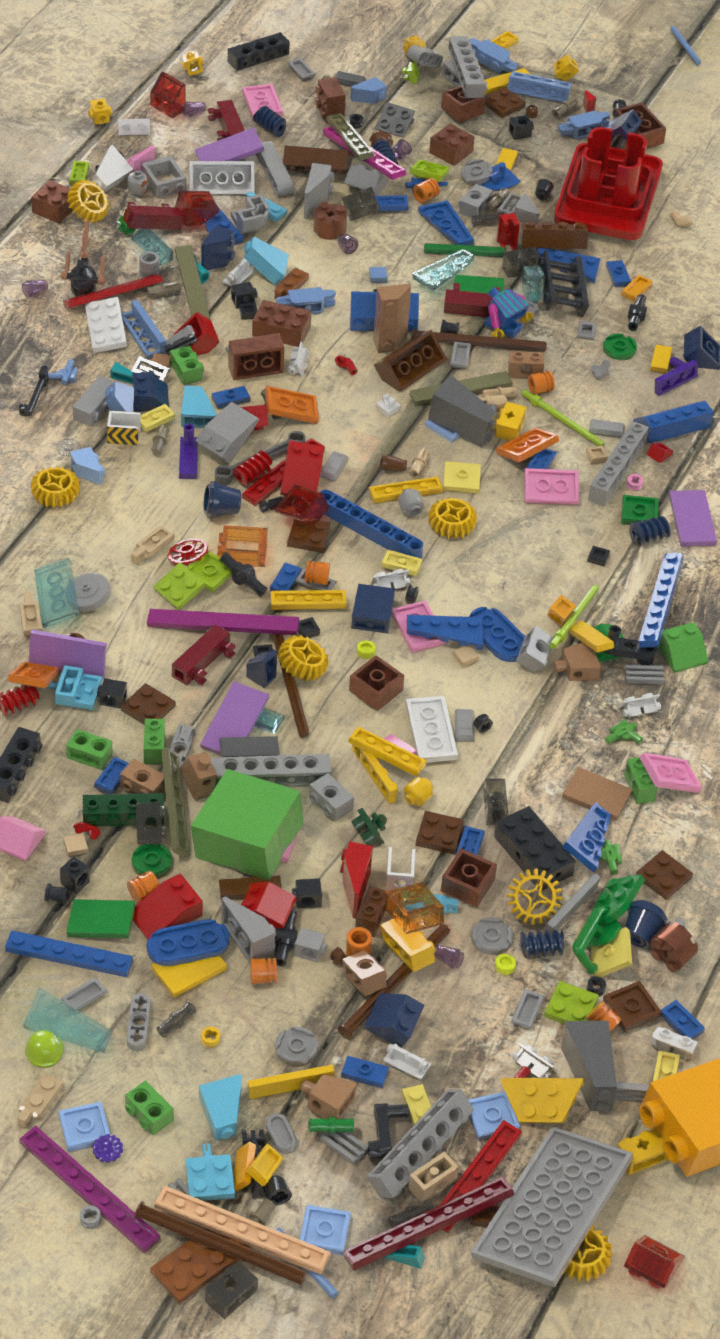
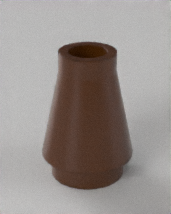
[380,454,407,472]

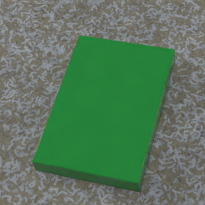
[454,274,504,293]
[66,899,136,939]

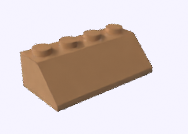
[373,283,411,353]

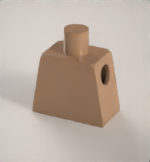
[553,643,601,681]
[180,752,217,800]
[301,1074,357,1119]

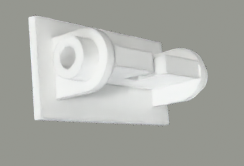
[118,118,150,135]
[222,259,255,286]
[287,342,309,377]
[370,569,411,589]
[619,693,661,718]
[651,1027,698,1060]
[383,1043,431,1080]
[512,1043,557,1078]

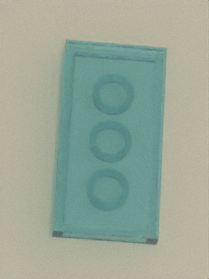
[34,557,79,628]

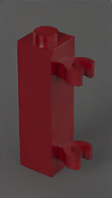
[207,99,245,141]
[123,202,186,230]
[444,283,500,317]
[172,624,236,686]

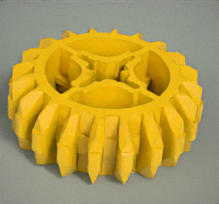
[67,179,110,223]
[30,465,80,508]
[428,496,477,540]
[277,635,329,682]
[506,869,563,925]
[562,1224,613,1283]

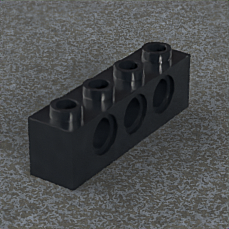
[227,32,290,71]
[0,727,43,803]

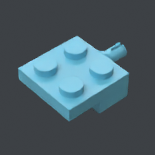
[46,665,103,710]
[186,1143,235,1201]

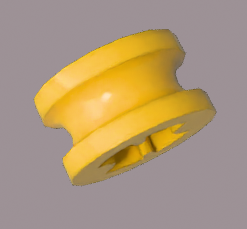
[201,1026,220,1048]

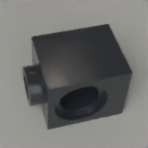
[508,115,534,140]
[231,282,258,309]
[97,678,127,709]
[60,856,90,894]
[291,878,322,909]

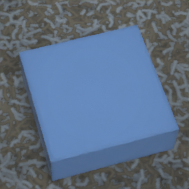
[369,267,388,283]

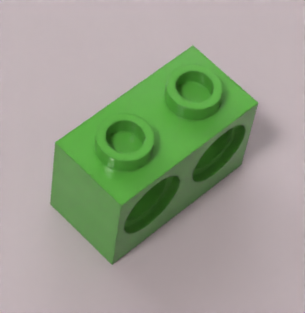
[170,346,204,385]
[143,719,165,764]
[66,729,113,770]
[624,757,658,804]
[125,1080,174,1135]

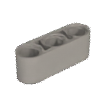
[407,45,443,68]

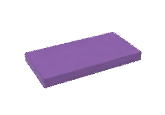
[195,127,264,161]
[669,490,717,546]
[29,630,107,679]
[200,681,269,755]

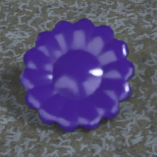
[92,1134,123,1163]

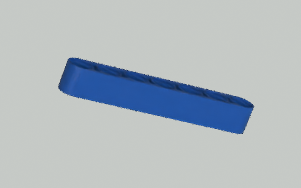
[318,490,423,559]

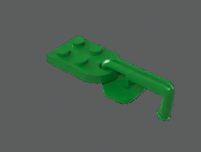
[572,874,645,975]

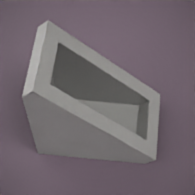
[514,194,539,224]

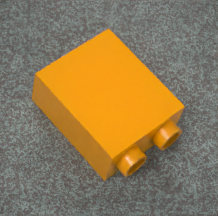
[639,1058,720,1177]

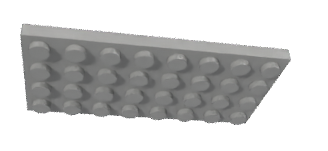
[471,1126,633,1287]

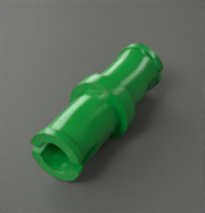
[308,1116,354,1134]

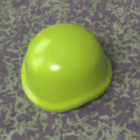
[25,1030,63,1068]

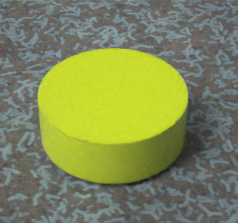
[356,640,376,659]
[495,954,516,975]

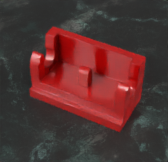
[496,213,520,250]

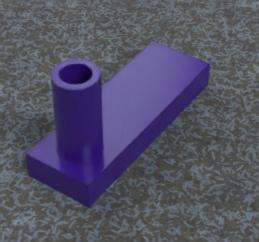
[655,356,698,396]
[179,424,198,479]

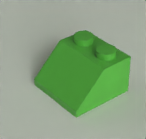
[658,622,708,673]

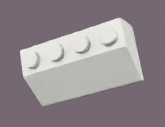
[189,161,255,194]

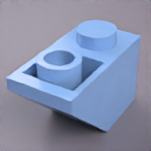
[70,447,105,484]

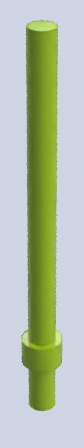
[521,389,605,447]
[549,585,599,649]

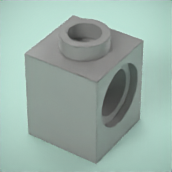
[294,928,327,963]

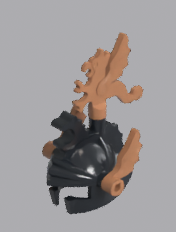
[61,221,105,296]

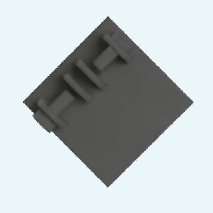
[375,102,415,138]

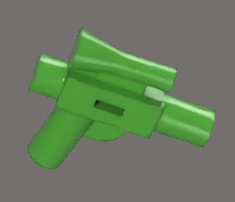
[605,719,643,744]
[600,840,622,875]

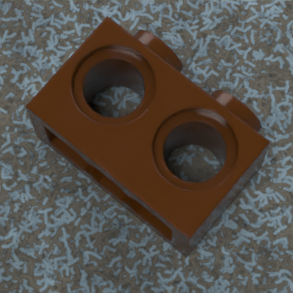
[355,886,389,938]

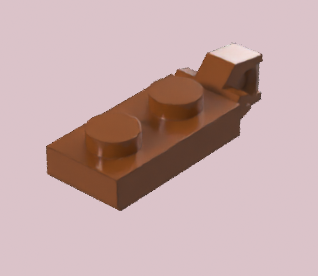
[274,267,309,299]

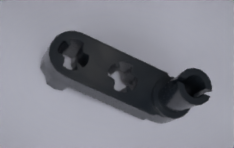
[604,625,657,666]
[368,1103,409,1161]

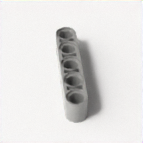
[256,141,294,196]

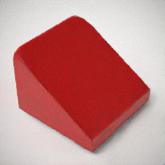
[583,90,596,113]
[647,443,673,463]

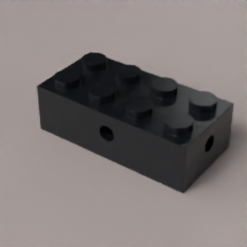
[494,806,576,891]

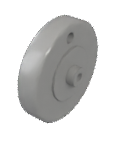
[66,573,111,612]

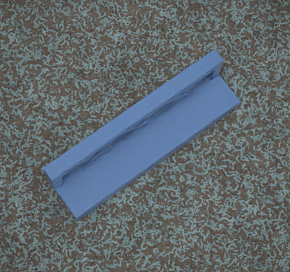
[508,71,573,102]
[122,300,166,359]

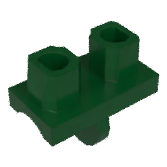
[351,808,387,846]

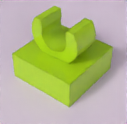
[402,62,420,84]

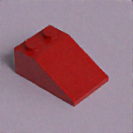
[280,440,324,501]
[340,841,373,919]
[133,873,203,940]

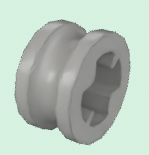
[80,1205,101,1229]

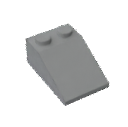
[304,163,334,219]
[196,402,260,464]
[221,897,276,964]

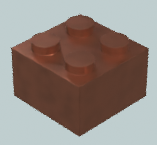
[315,77,346,124]
[441,86,486,122]
[429,124,475,166]
[31,180,73,224]
[349,655,405,711]
[441,848,497,907]

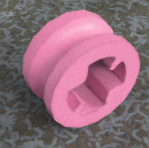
[627,474,643,491]

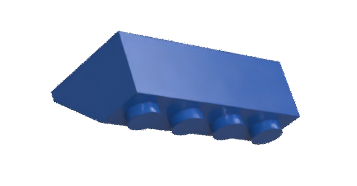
[350,291,419,332]
[633,401,714,443]

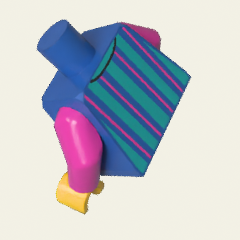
[488,287,534,338]

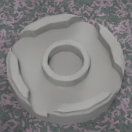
[461,159,493,185]
[471,917,513,955]
[275,1027,318,1067]

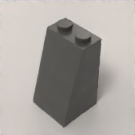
[428,375,497,447]
[561,1021,617,1112]

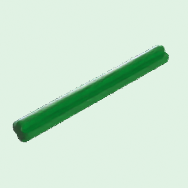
[424,243,505,257]

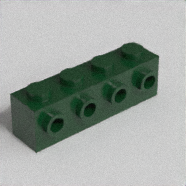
[83,793,164,827]

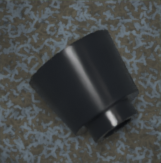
[535,179,554,200]
[266,1175,292,1206]

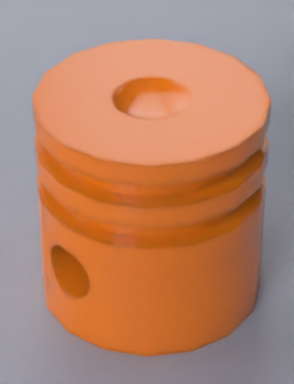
[413,178,440,203]
[528,371,555,395]
[305,560,330,585]
[127,871,160,903]
[346,927,372,957]
[250,958,277,984]
[585,1001,621,1032]

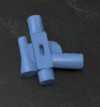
[49,359,78,385]

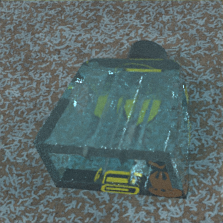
[522,266,544,304]

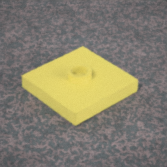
[443,461,481,493]
[591,927,632,977]

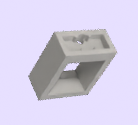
[141,156,187,198]

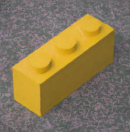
[380,915,436,972]

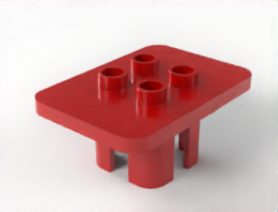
[554,127,663,240]

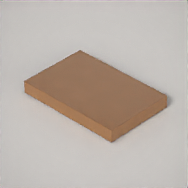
[562,767,633,821]

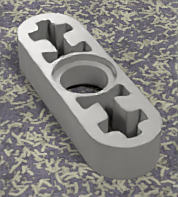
[127,993,151,1051]

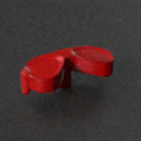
[73,822,101,840]

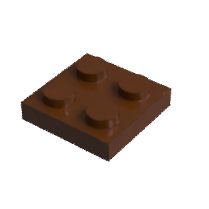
[485,87,526,118]
[287,516,331,553]
[121,683,176,725]
[415,811,464,855]
[636,850,693,900]
[603,981,662,1032]

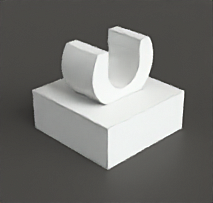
[376,393,401,417]

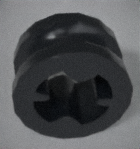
[349,114,363,129]
[405,585,419,603]
[473,714,493,733]
[586,976,606,997]

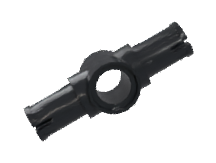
[627,294,647,331]
[219,552,268,597]
[275,909,298,966]

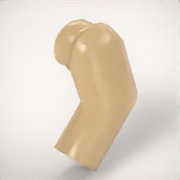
[670,211,693,227]

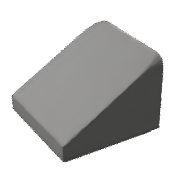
[577,321,596,340]

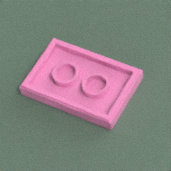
[242,84,283,119]
[524,468,579,505]
[391,601,447,653]
[639,753,702,793]

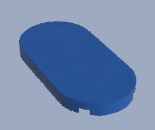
[469,607,525,662]
[147,919,229,966]

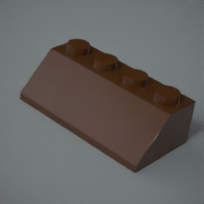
[283,145,353,175]
[519,221,588,249]
[374,329,448,392]

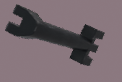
[19,365,49,417]
[241,1129,266,1198]

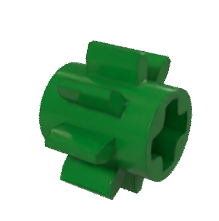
[117,215,136,235]

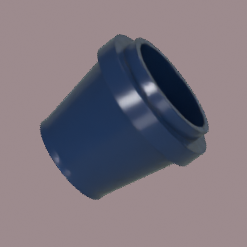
[203,481,241,518]
[625,900,668,948]

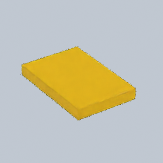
[151,955,227,998]

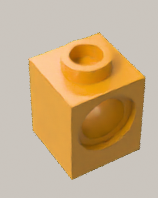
[547,595,576,627]

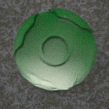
[603,333,637,360]
[132,843,172,879]

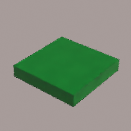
[621,495,658,525]

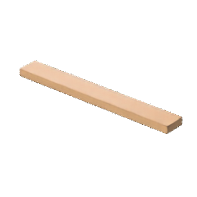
[154,1186,331,1275]

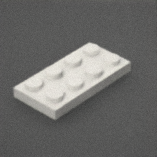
[85,297,128,353]
[406,696,458,762]

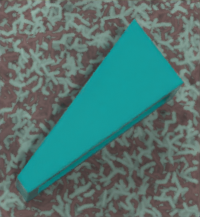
[110,362,133,385]
[384,1245,425,1269]

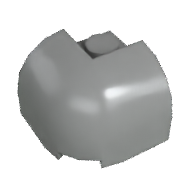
[231,194,269,235]

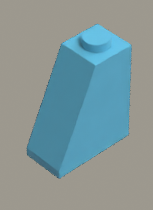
[244,237,289,286]
[181,385,217,428]
[199,1074,242,1141]

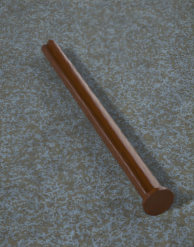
[411,328,547,352]
[272,615,309,738]
[338,924,450,1039]
[134,1201,306,1284]

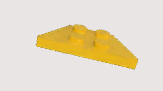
[500,1078,585,1123]

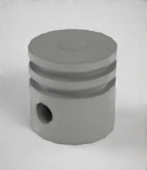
[139,251,159,278]

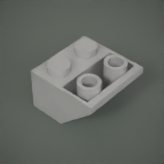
[344,164,389,196]

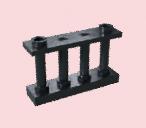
[538,250,589,317]

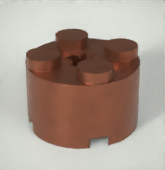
[314,202,347,240]
[650,922,698,973]

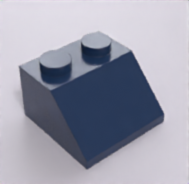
[201,225,236,270]
[683,325,720,370]
[132,372,169,412]
[364,993,425,1048]

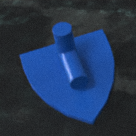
[482,162,521,191]

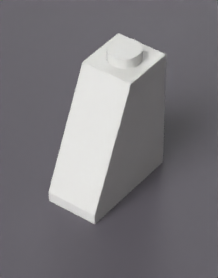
[92,145,133,193]

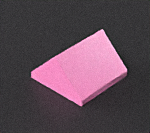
[126,144,155,173]
[0,816,46,861]

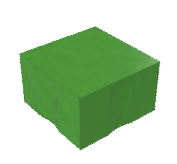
[191,769,304,881]

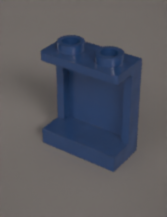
[603,110,642,141]
[351,584,395,634]

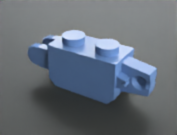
[469,38,517,74]
[558,111,610,140]
[276,287,336,314]

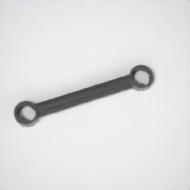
[215,431,306,485]

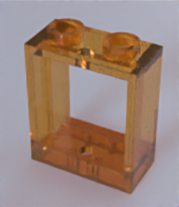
[217,525,268,567]
[385,882,444,934]

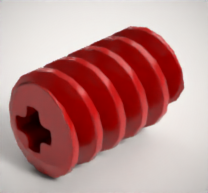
[233,450,272,487]
[0,684,40,717]

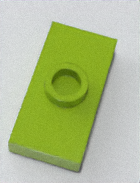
[69,161,90,186]

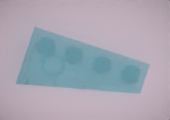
[412,249,475,291]
[23,987,112,1053]

